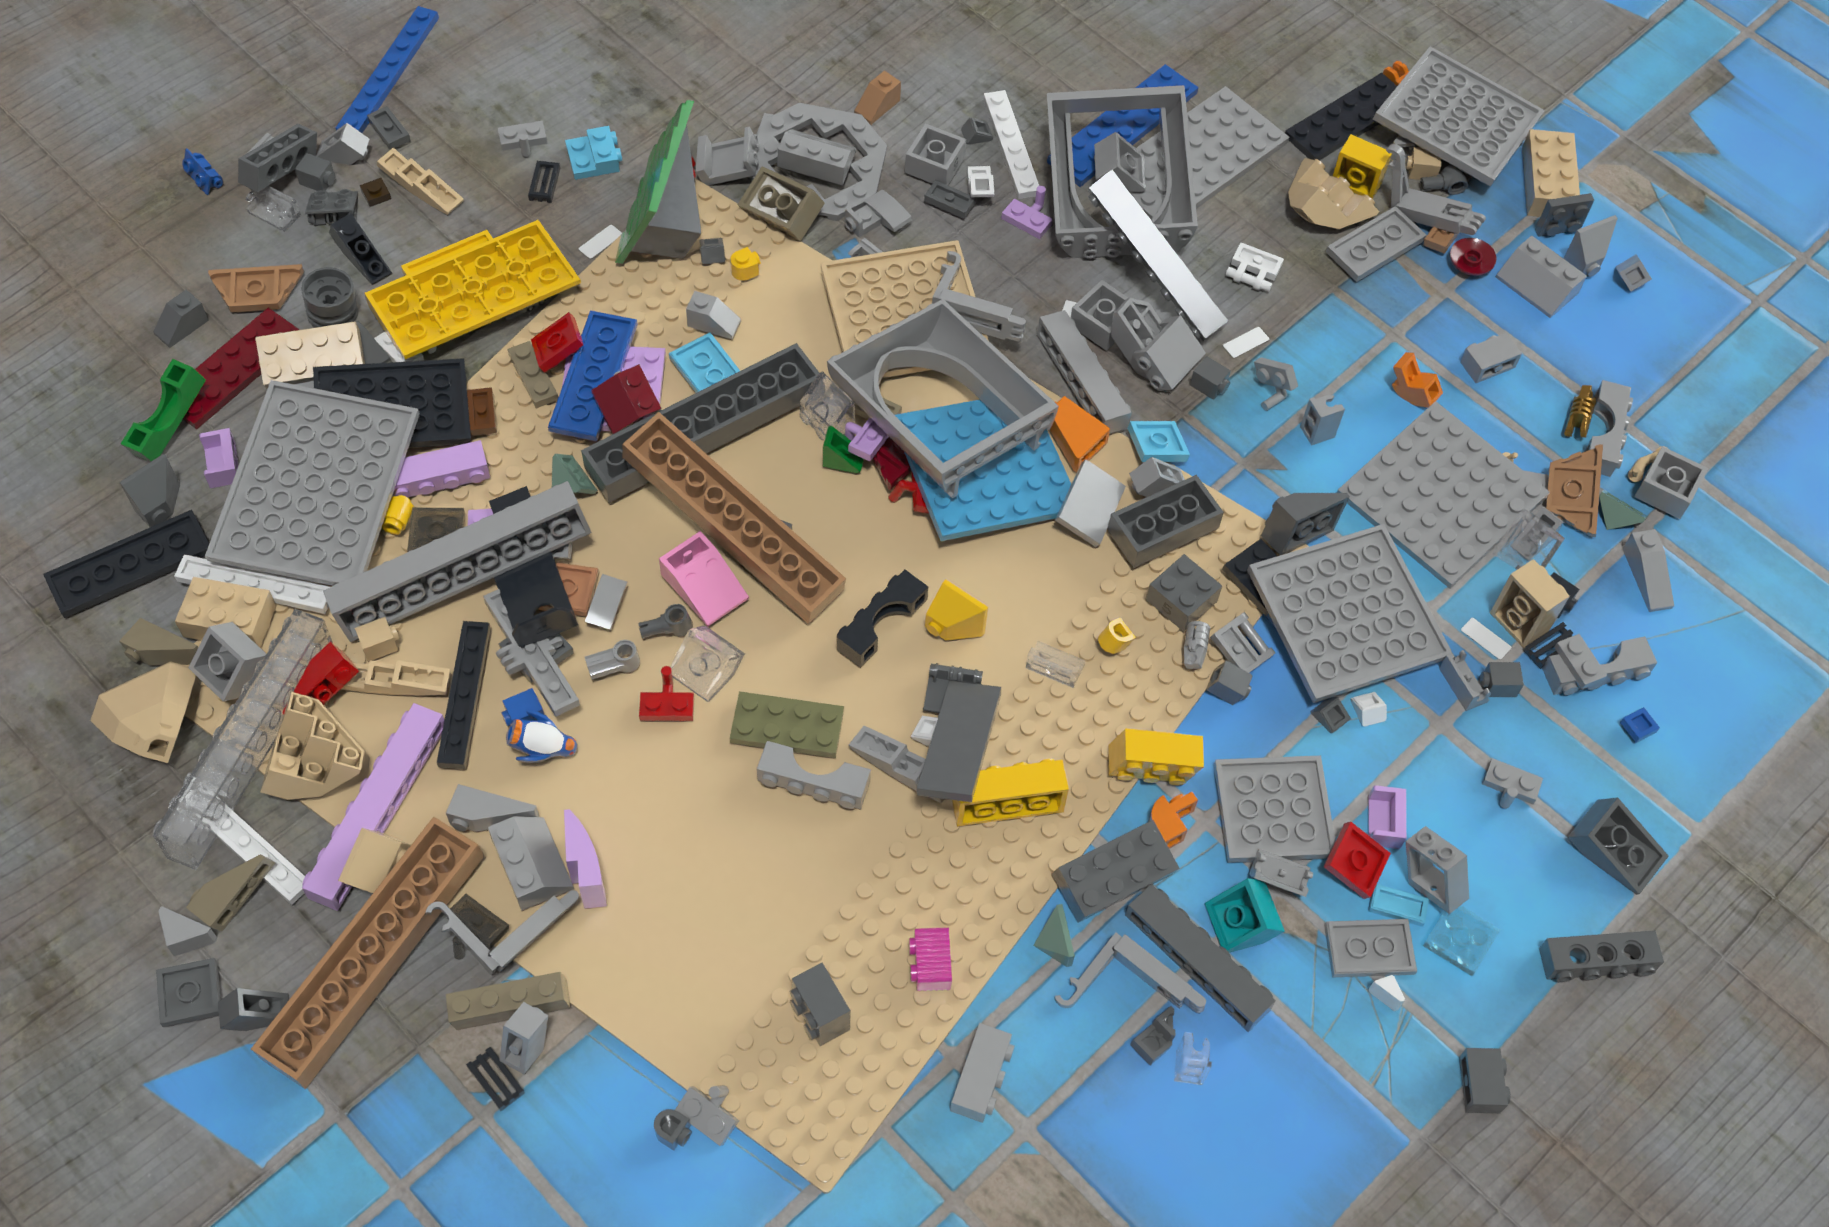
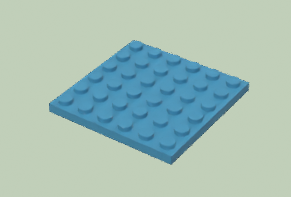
[895,400,1071,541]

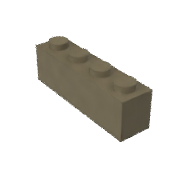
[446,972,570,1030]

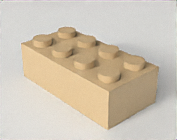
[1522,129,1580,217]
[255,322,365,389]

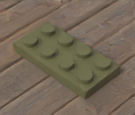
[730,691,844,758]

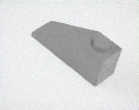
[1622,529,1674,612]
[446,784,539,832]

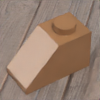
[854,70,901,125]

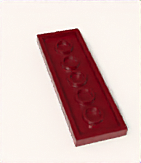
[160,307,300,430]

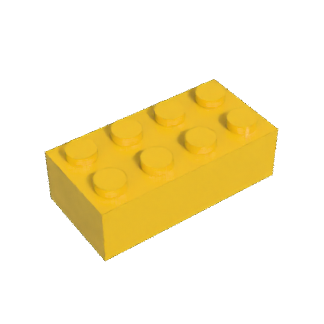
[952,759,1069,827]

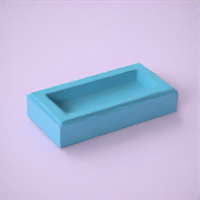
[1368,884,1429,927]

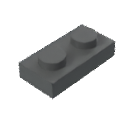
[367,106,411,150]
[924,180,976,219]

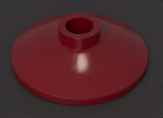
[1450,238,1497,276]

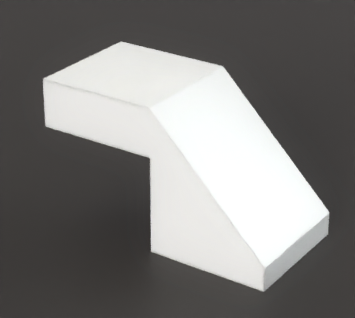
[967,166,994,197]

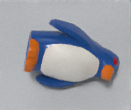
[506,710,577,763]

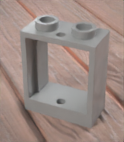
[1406,826,1469,914]

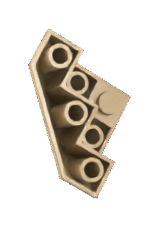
[1288,158,1379,229]
[90,661,196,763]
[260,692,364,800]

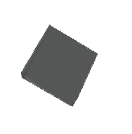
[961,117,993,144]
[699,238,725,264]
[1310,697,1351,733]

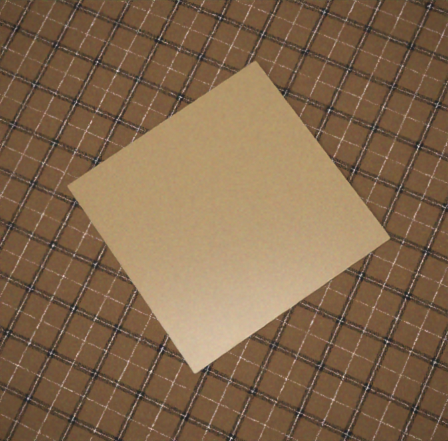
[184,178,1309,1194]

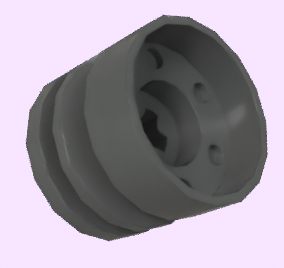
[301,267,358,328]

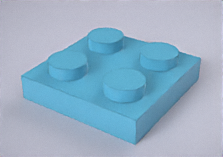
[1127,421,1190,462]

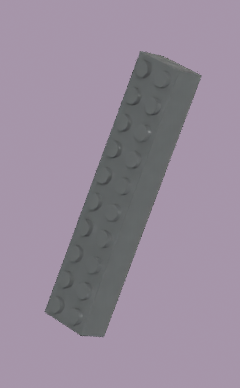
[581,343,823,503]

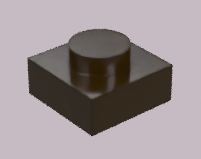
[359,178,391,207]

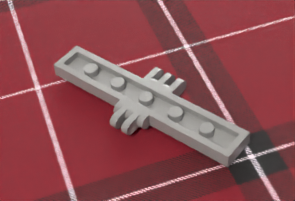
[483,589,580,717]

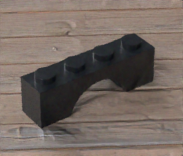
[836,569,929,668]

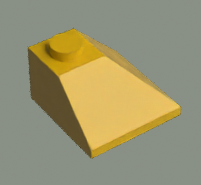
[925,579,988,640]

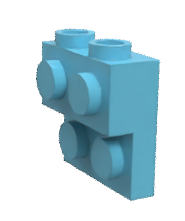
[565,126,622,180]

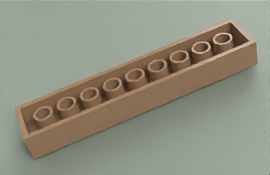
[622,412,846,624]
[251,817,484,1089]

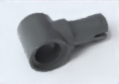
[1420,165,1468,195]
[638,604,693,639]

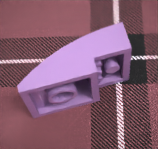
[564,809,607,909]

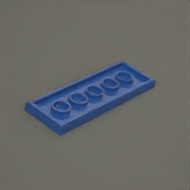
[548,310,638,441]

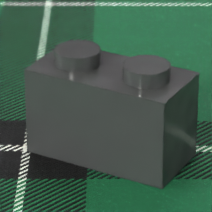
[1459,1048,1511,1114]

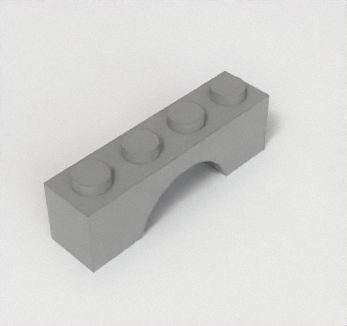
[1585,380,1633,477]
[1542,636,1657,695]
[757,741,871,809]

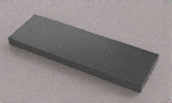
[917,681,1001,802]

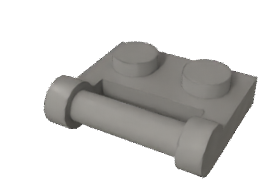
[1210,612,1275,673]

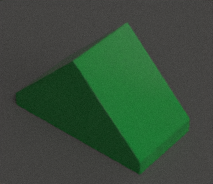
[823,425,864,473]

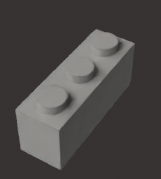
[950,1023,1015,1123]

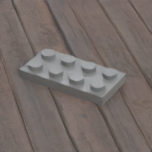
[1326,206,1427,282]

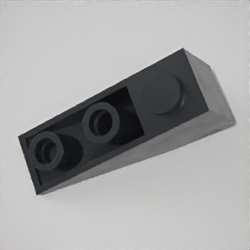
[329,213,392,285]

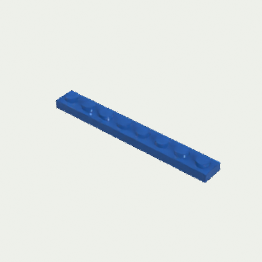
[335,6,439,133]

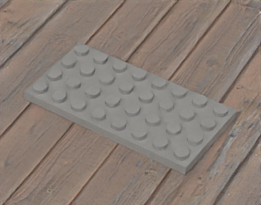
[1129,86,1290,220]

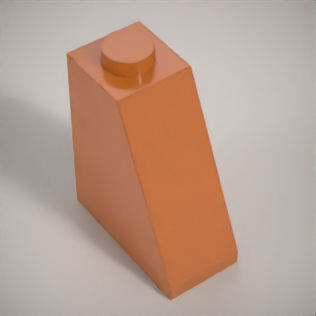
[1050,396,1110,473]

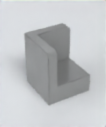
[1616,254,1652,291]

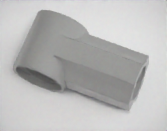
[585,640,640,680]

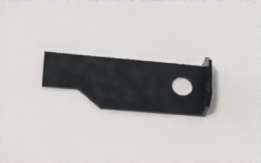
[489,486,578,648]

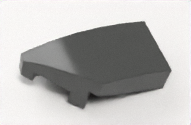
[1130,1006,1176,1066]

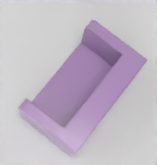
[199,428,239,488]
[1368,786,1406,849]

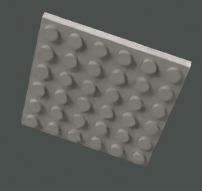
[1373,46,1545,186]
[1337,401,1550,589]
[1247,524,1452,703]

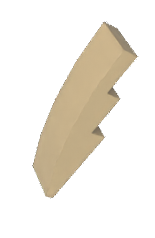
[377,148,464,215]
[341,660,450,696]

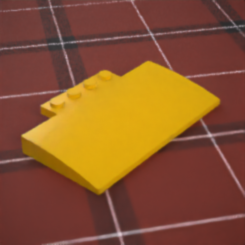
[364,220,581,360]

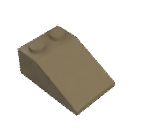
[737,166,825,242]

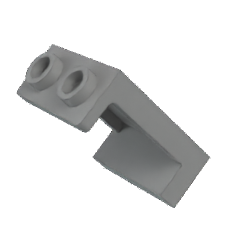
[696,127,760,186]
[1132,315,1206,391]

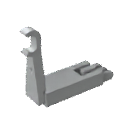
[1386,144,1486,235]
[932,251,1026,342]
[425,890,579,975]
[1055,933,1206,1013]

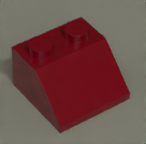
[591,364,662,435]

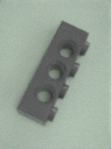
[238,124,317,192]
[1539,930,1664,982]

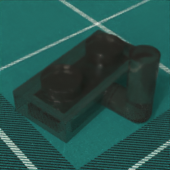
[447,894,509,960]

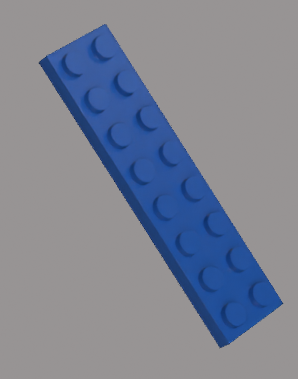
[1047,64,1199,187]

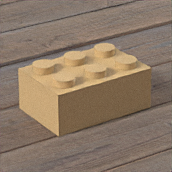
[1490,559,1570,648]
[175,577,276,648]

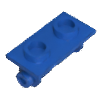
[182,149,223,195]

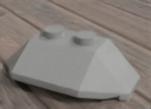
[1111,297,1163,379]

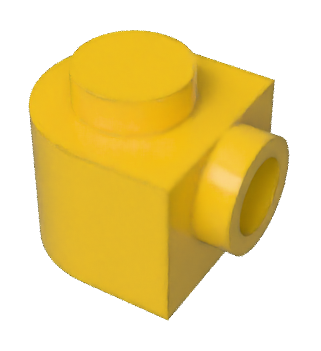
[730,247,761,280]
[1098,618,1136,654]

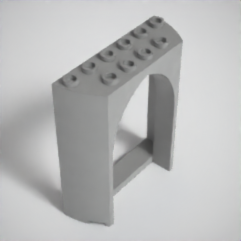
[1047,85,1198,259]
[827,299,1059,498]

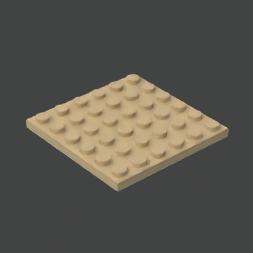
[821,240,989,378]

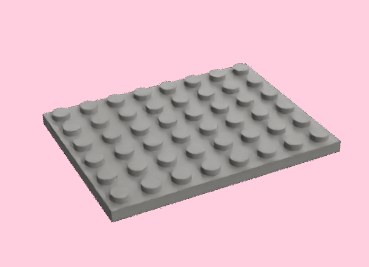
[205,380,420,586]

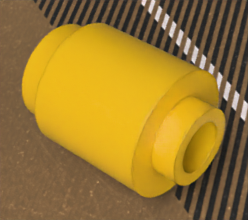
[382,495,414,535]

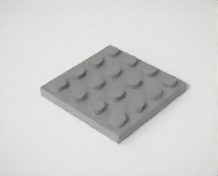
[1214,755,1336,863]

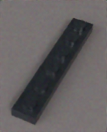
[437,621,491,769]

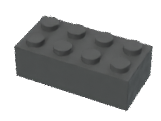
[1107,474,1224,568]
[1052,820,1180,923]

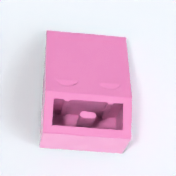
[659,531,749,627]

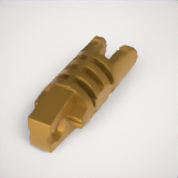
[1564,385,1596,438]

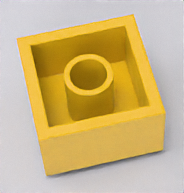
[1333,135,1392,199]

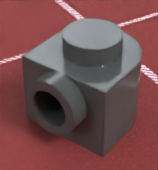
[654,1109,692,1150]

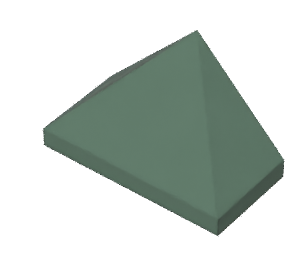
[552,454,598,494]
[1599,490,1648,530]
[1033,904,1075,967]

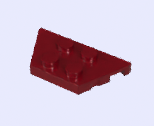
[873,437,911,490]

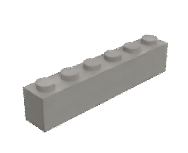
[1036,310,1131,434]

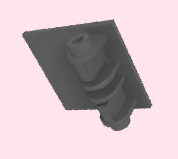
[305,189,358,225]
[923,663,983,713]

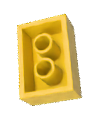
[1108,728,1204,785]

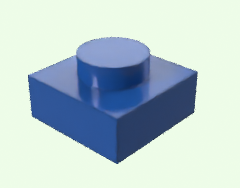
[1620,707,1660,743]

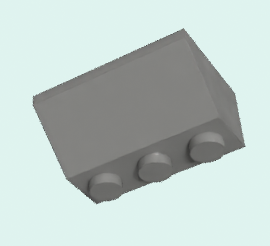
[777,129,856,185]
[1496,236,1587,318]
[488,816,574,911]

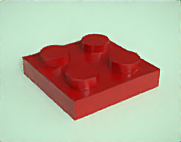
[531,312,584,373]
[1324,821,1391,899]

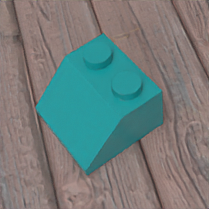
[1205,878,1285,953]

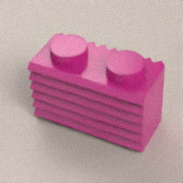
[909,927,952,991]

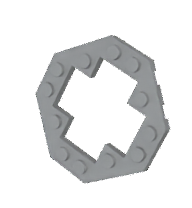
[749,103,887,221]

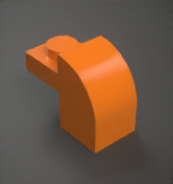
[1392,352,1443,408]
[1148,792,1198,849]

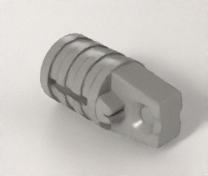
[1184,621,1210,669]

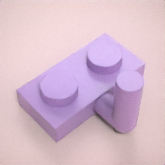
[1001,186,1053,239]
[845,418,889,461]

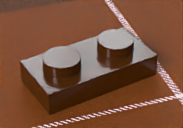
[467,387,497,436]

